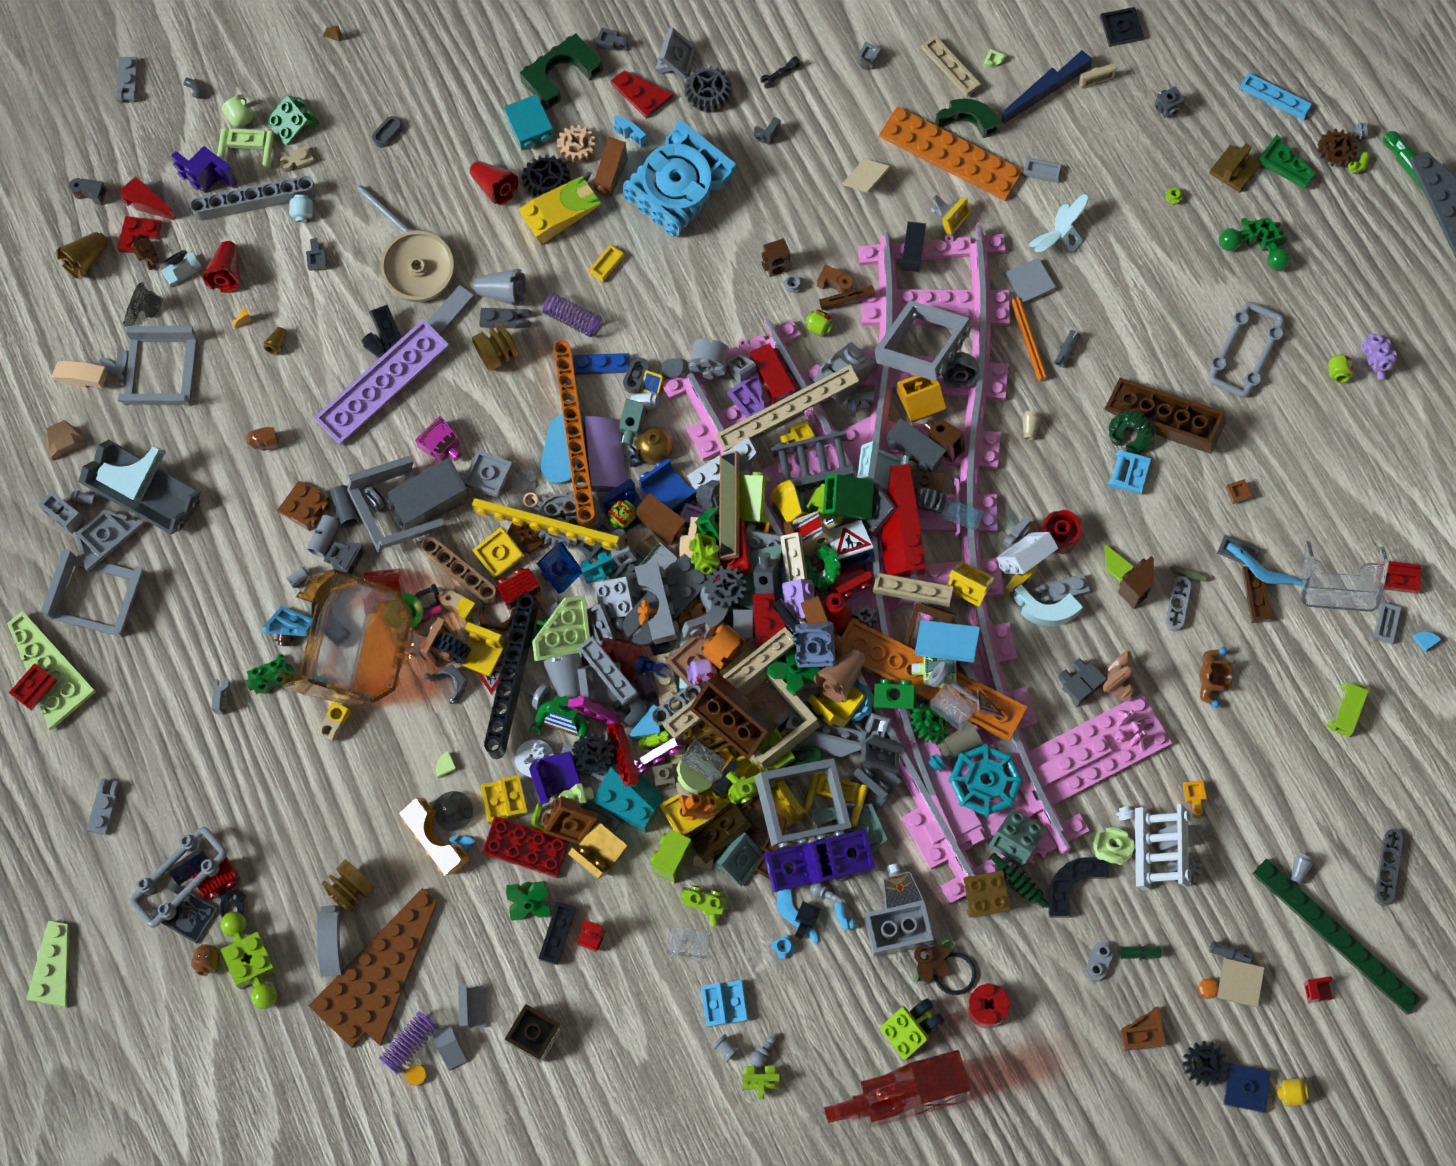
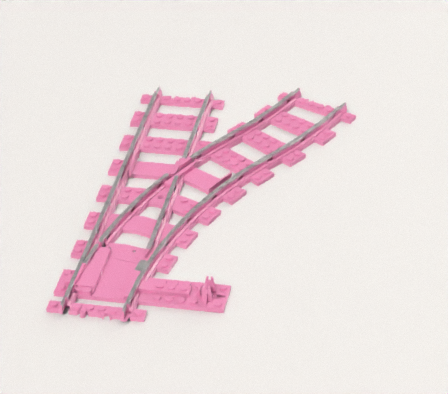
[662,222,1172,905]

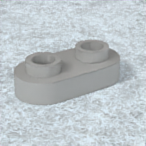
[1085,942,1113,982]

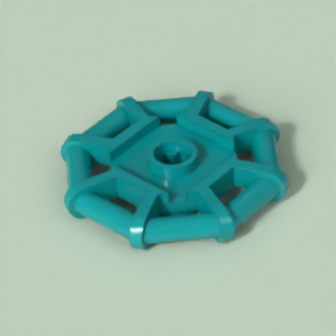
[948,744,1023,817]

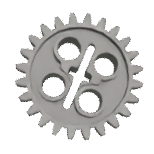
[533,490,592,549]

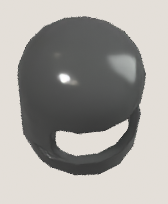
[612,695,649,726]

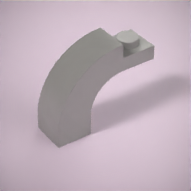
[681,581,728,639]
[317,905,343,977]

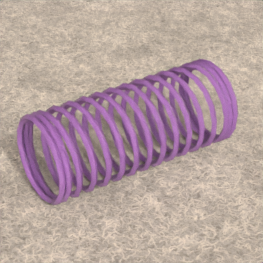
[543,292,601,337]
[378,1011,438,1075]

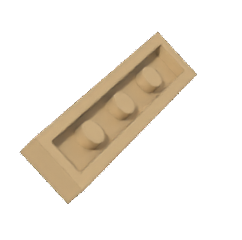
[921,35,981,97]
[873,573,953,607]

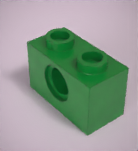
[874,679,917,709]

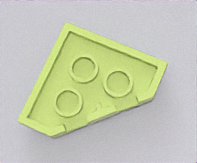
[532,595,590,661]

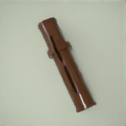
[819,285,876,310]

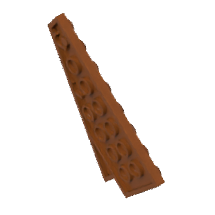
[308,888,437,1048]

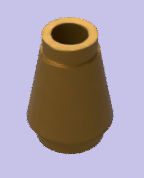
[264,327,287,355]

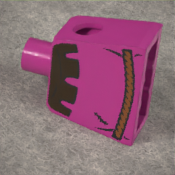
[415,416,462,462]

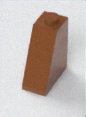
[594,137,628,196]

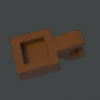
[131,238,159,270]

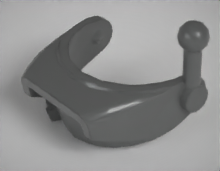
[424,664,468,704]

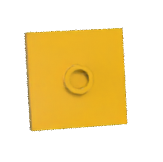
[472,526,525,580]

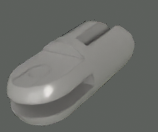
[359,484,387,513]

